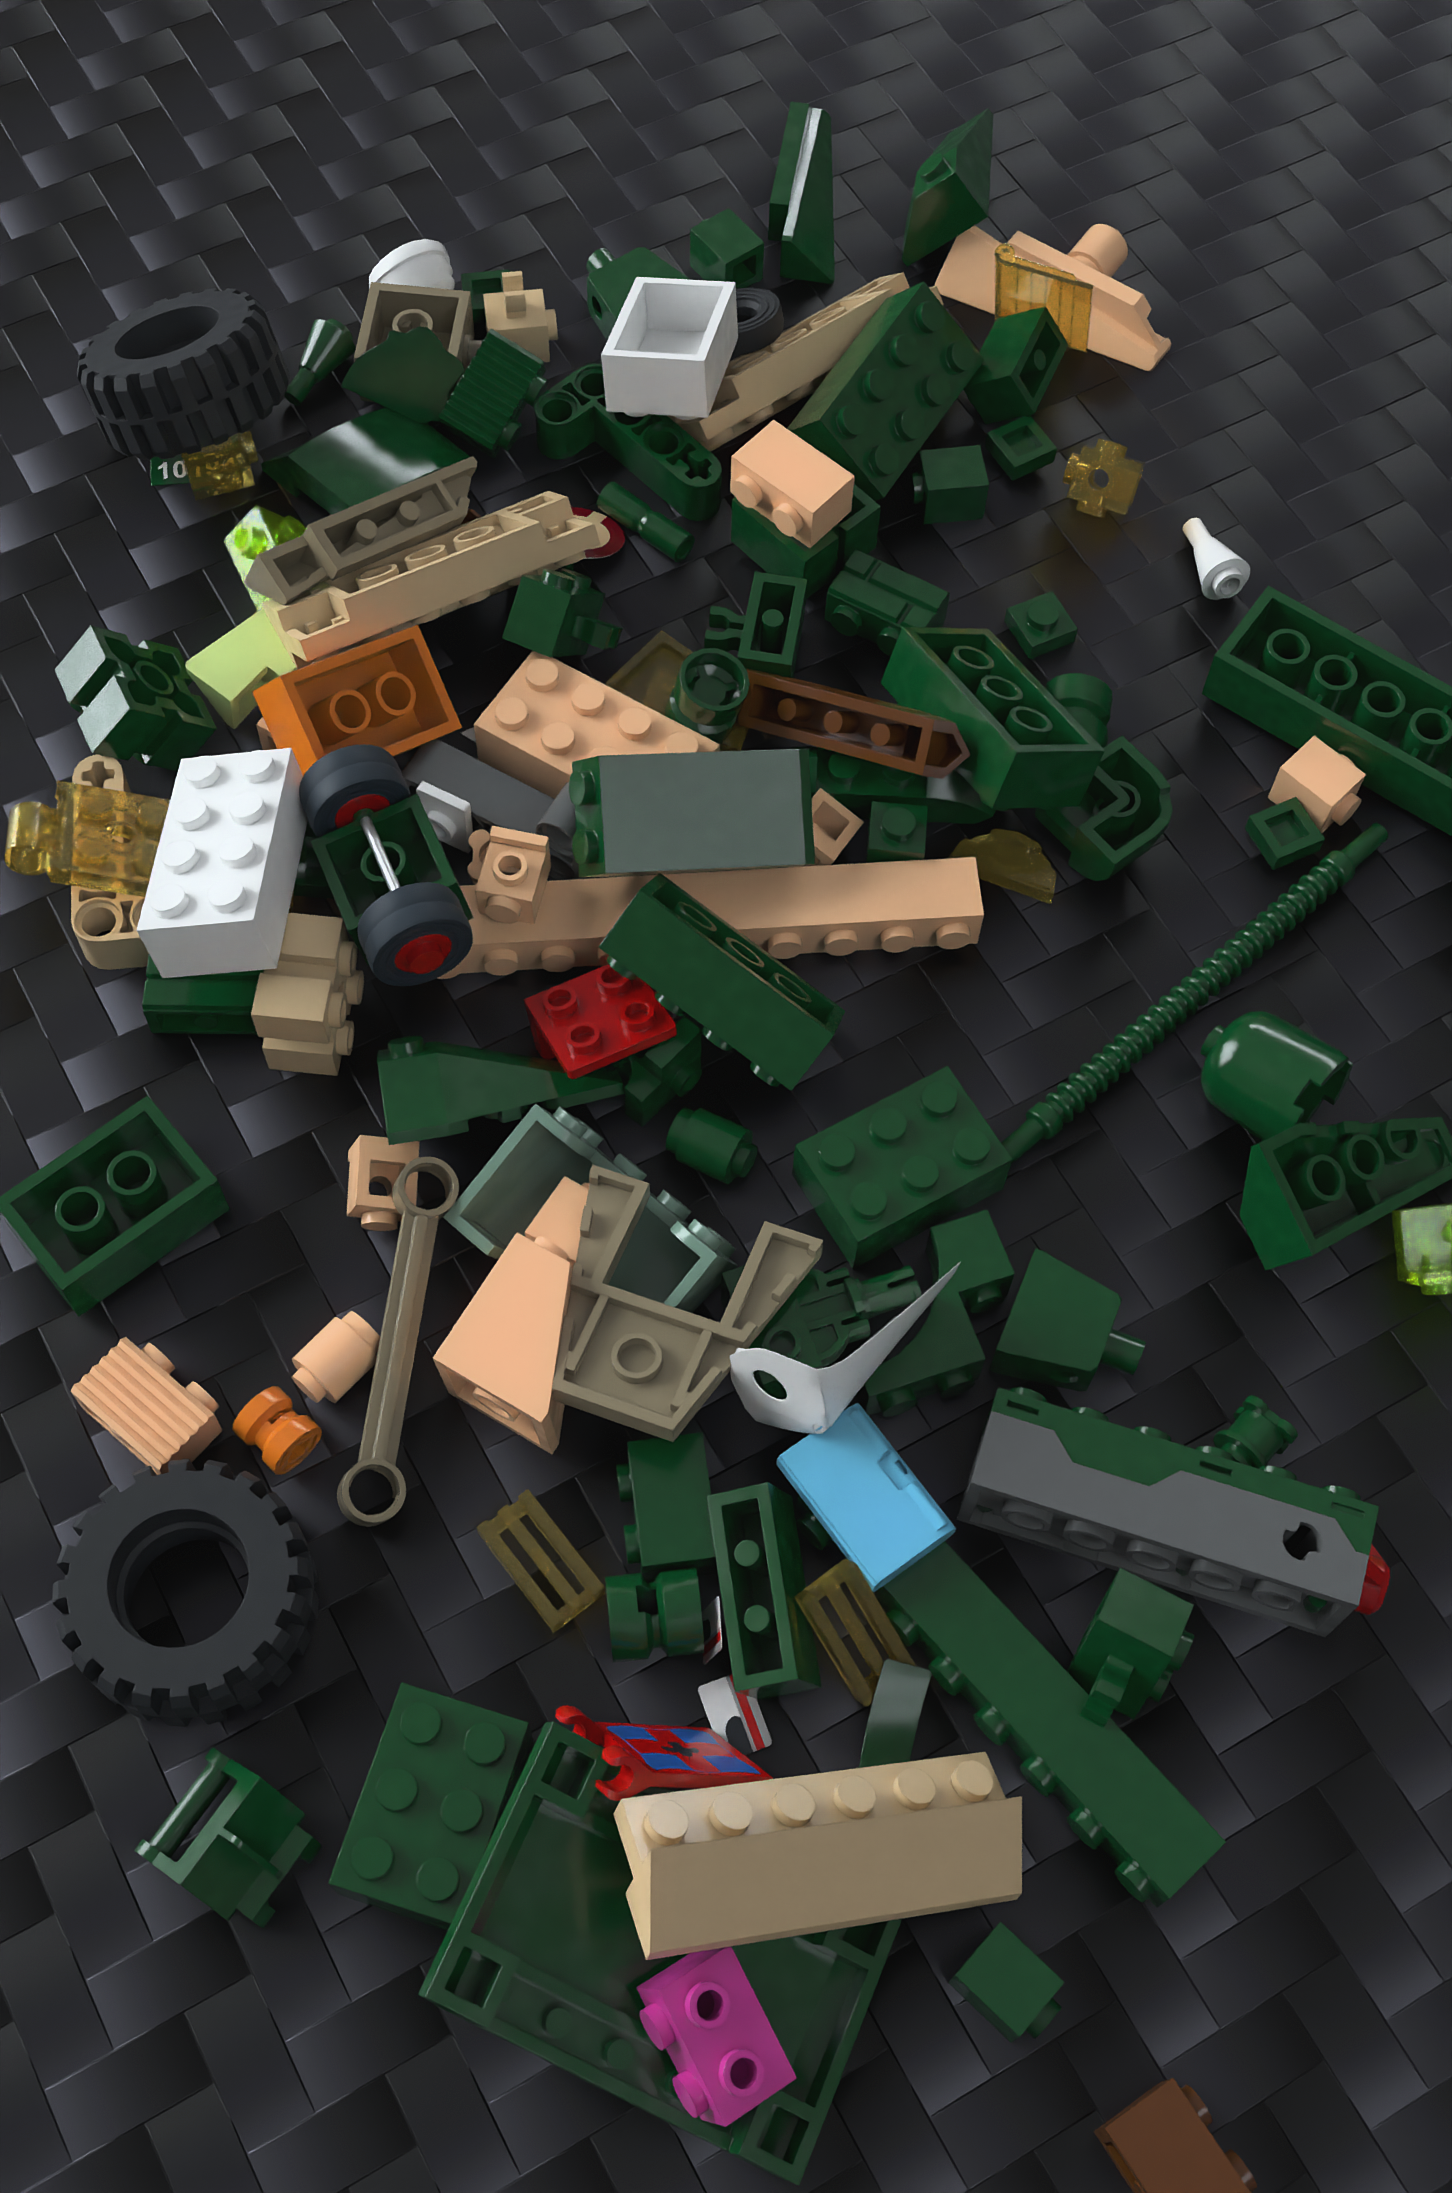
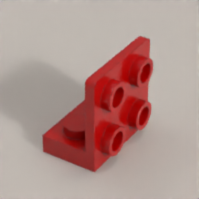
[523,964,677,1079]

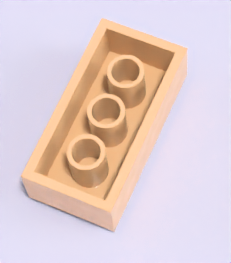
[474,651,720,799]

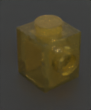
[180,431,259,501]

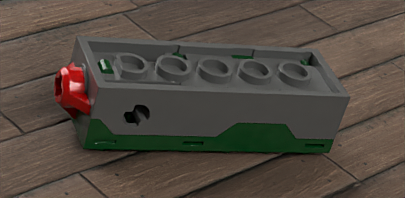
[956,1388,1390,1637]

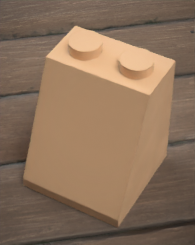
[433,1232,572,1454]

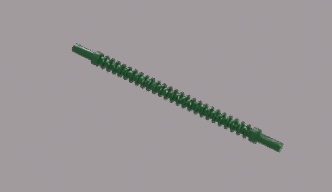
[1001,823,1389,1164]

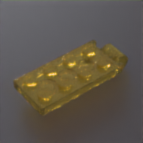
[4,780,294,913]

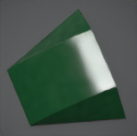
[261,408,477,515]

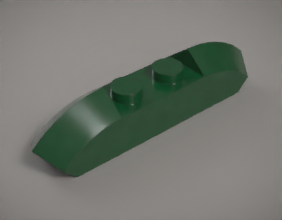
[778,746,996,824]

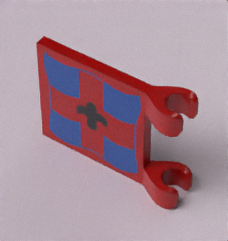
[555,1705,773,1801]

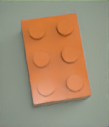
[252,624,462,776]

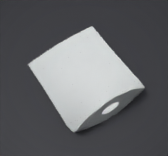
[730,1262,960,1434]

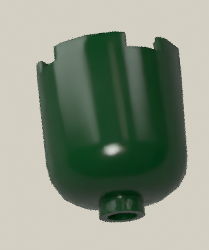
[1200,1011,1353,1141]

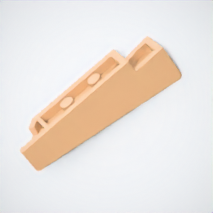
[935,225,1172,371]

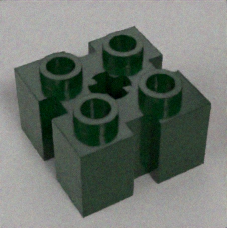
[55,625,217,771]

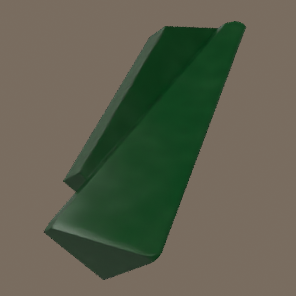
[768,101,835,284]

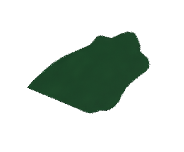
[341,326,465,423]

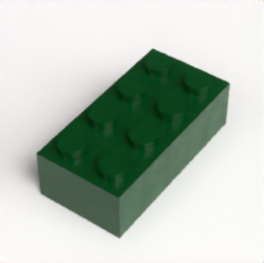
[787,282,984,501]
[881,627,1105,811]
[598,873,845,1091]

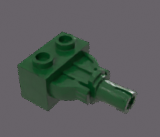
[720,1265,921,1400]

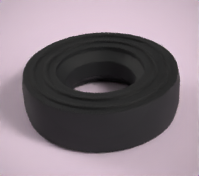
[732,288,784,356]

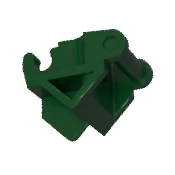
[134,1747,323,1929]

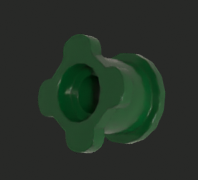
[1213,1395,1298,1469]

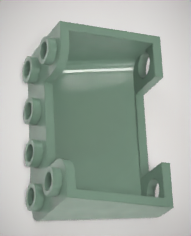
[443,1103,738,1313]

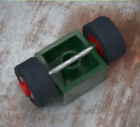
[299,744,474,986]

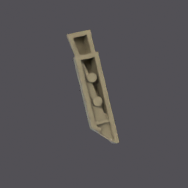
[244,456,477,605]

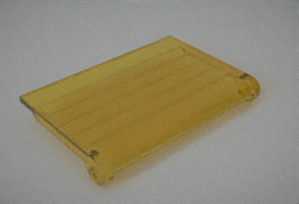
[994,243,1094,352]

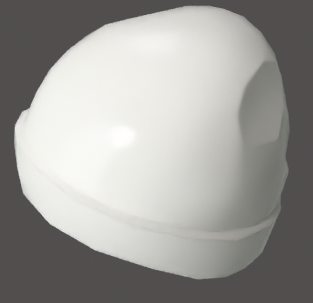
[369,239,455,290]

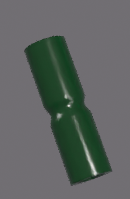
[597,482,695,562]

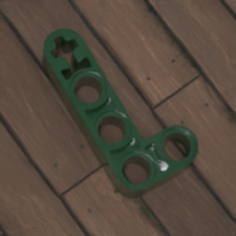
[534,364,722,521]

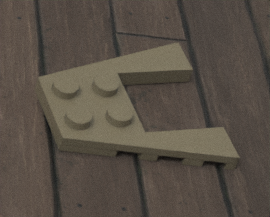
[552,1165,823,1442]

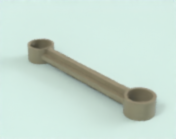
[337,1157,459,1527]

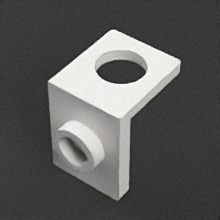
[416,781,473,854]

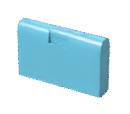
[776,1403,956,1592]

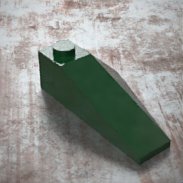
[902,108,993,267]

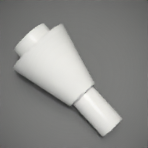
[1183,518,1250,600]

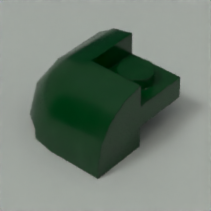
[1035,735,1173,881]

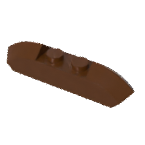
[735,668,971,779]

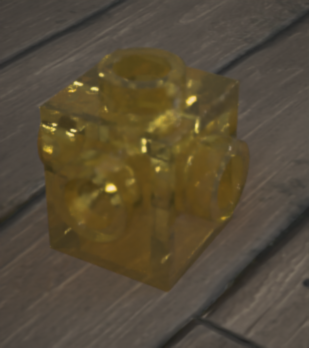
[1062,438,1146,518]

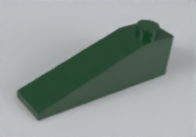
[377,1036,624,1145]
[1240,1117,1452,1270]

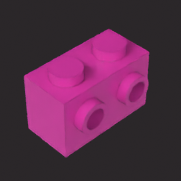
[636,1947,797,2127]

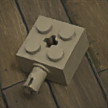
[354,282,517,402]

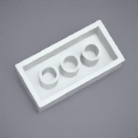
[136,748,308,978]

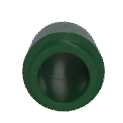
[665,1107,758,1184]

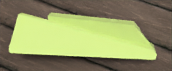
[185,608,297,729]

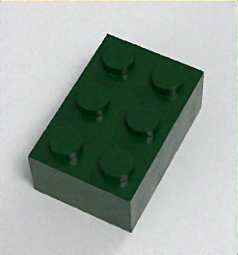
[792,1066,1012,1269]
[0,1095,230,1317]
[328,1682,533,1931]

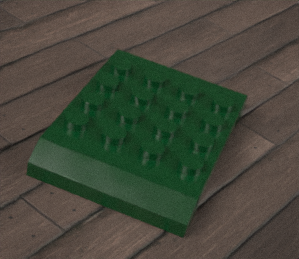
[418,1721,902,2185]

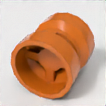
[232,1386,322,1475]

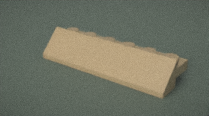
[667,272,944,452]
[262,491,600,669]
[613,1752,1022,1960]

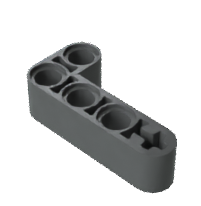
[401,739,583,880]

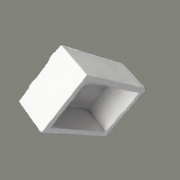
[601,277,738,420]

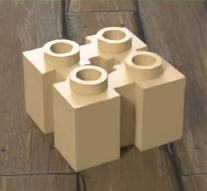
[251,913,364,1076]

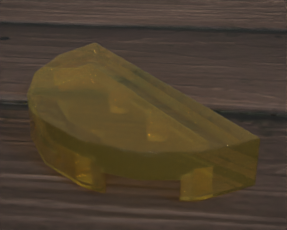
[949,828,1056,904]

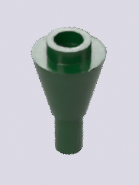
[284,319,356,406]

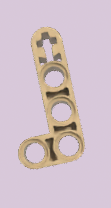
[71,754,149,970]

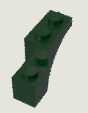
[856,1210,1015,1417]

